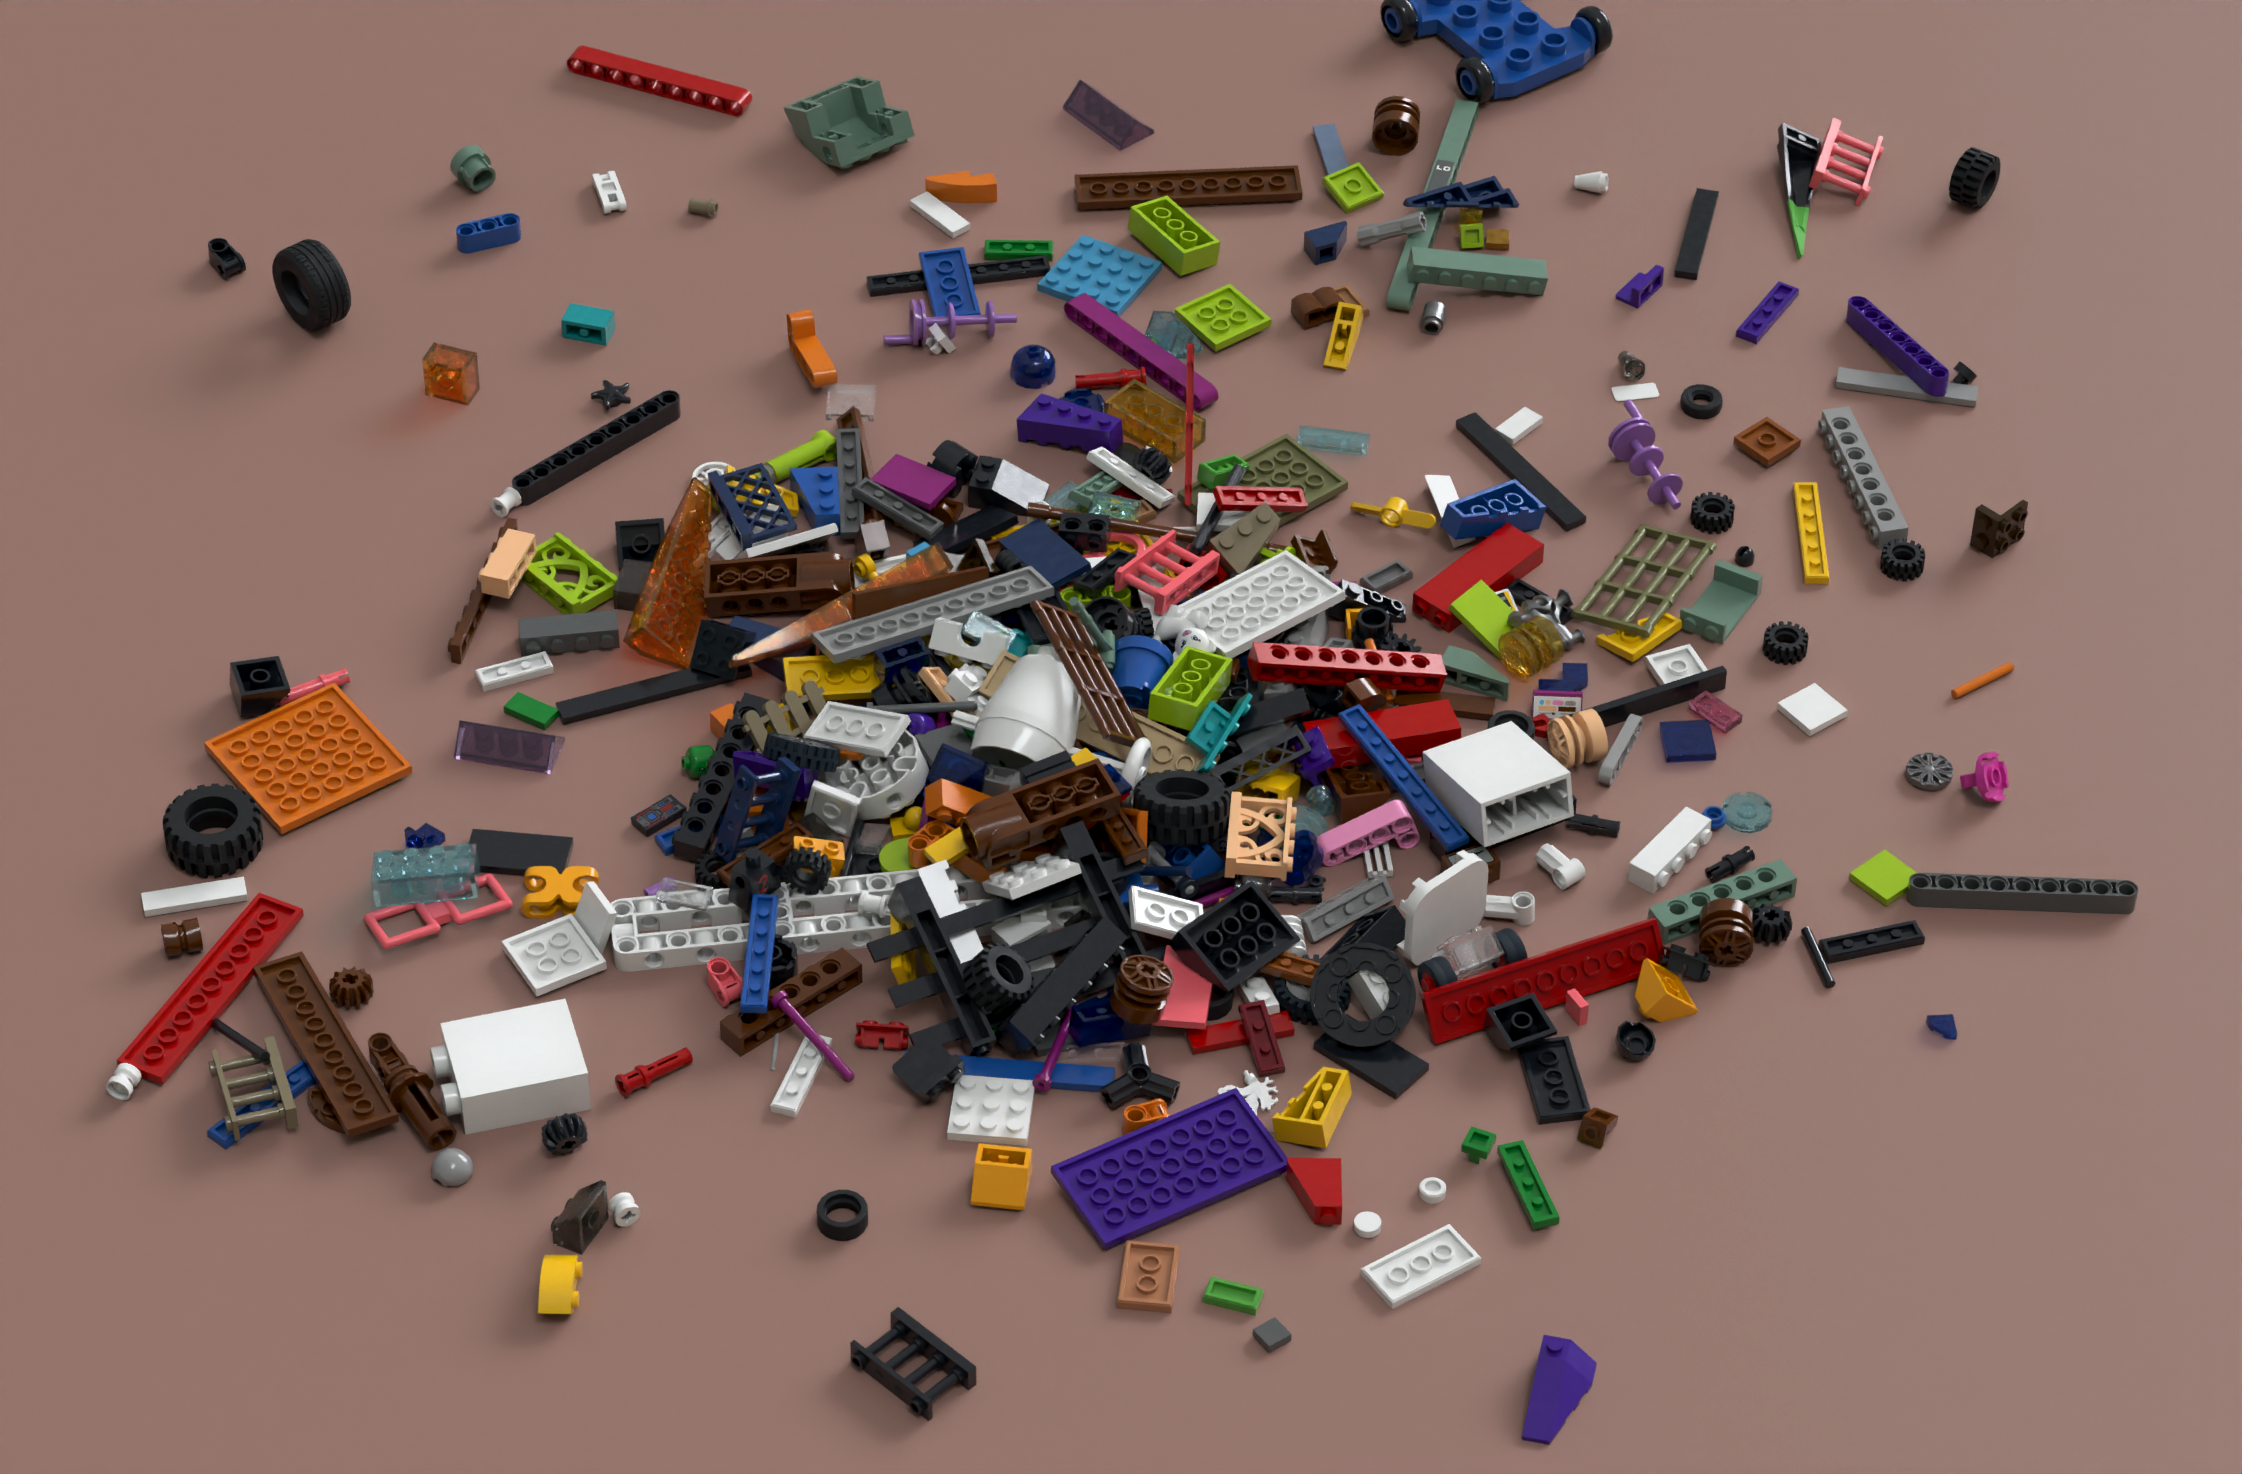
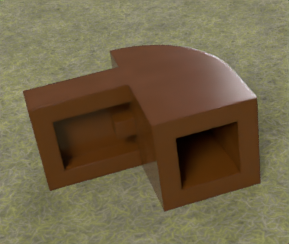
[1340,677,1387,712]

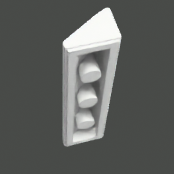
[1425,475,1476,548]

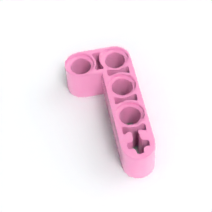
[1314,800,1420,866]

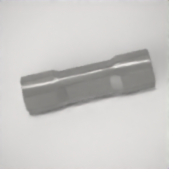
[1357,211,1427,247]

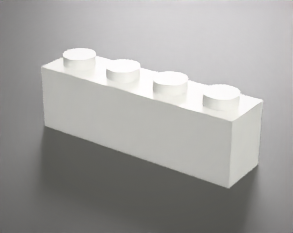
[1628,807,1712,894]

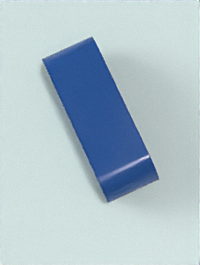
[456,213,521,254]

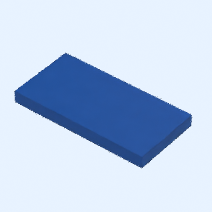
[919,247,981,317]

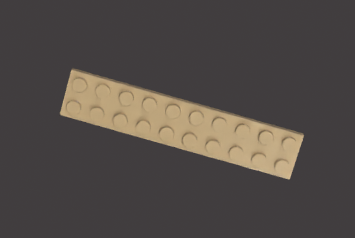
[978,650,1220,776]

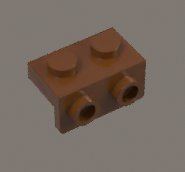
[1290,530,1338,574]

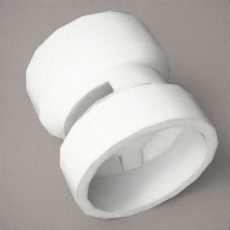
[106,1063,142,1100]

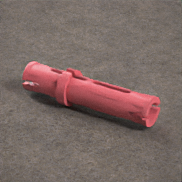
[278,668,350,707]

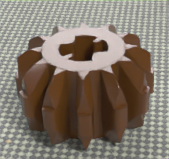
[329,966,374,1010]

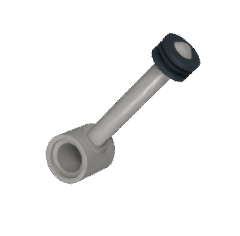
[1143,840,1199,899]

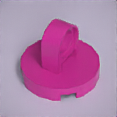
[1960,752,2009,803]

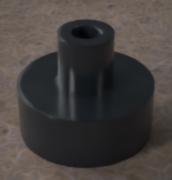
[1953,361,1977,384]

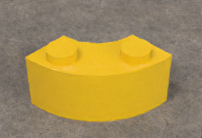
[538,1255,583,1314]

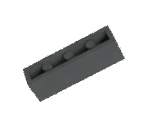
[518,610,620,657]

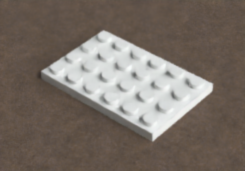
[1178,550,1345,659]

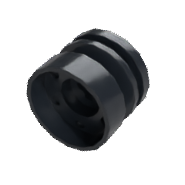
[1084,596,1142,641]
[871,665,936,715]

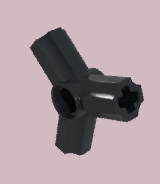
[1100,1042,1180,1108]

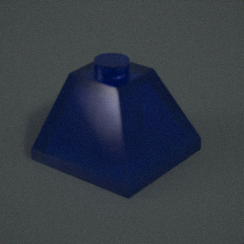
[923,743,988,797]

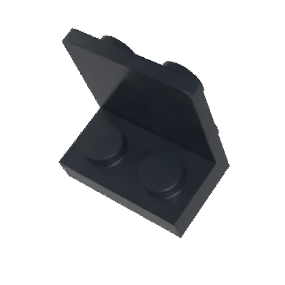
[690,620,757,680]

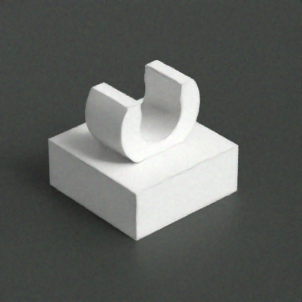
[926,323,956,355]

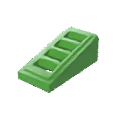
[1197,454,1250,489]

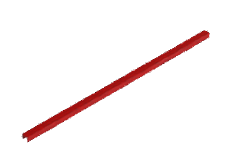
[1184,340,1194,506]

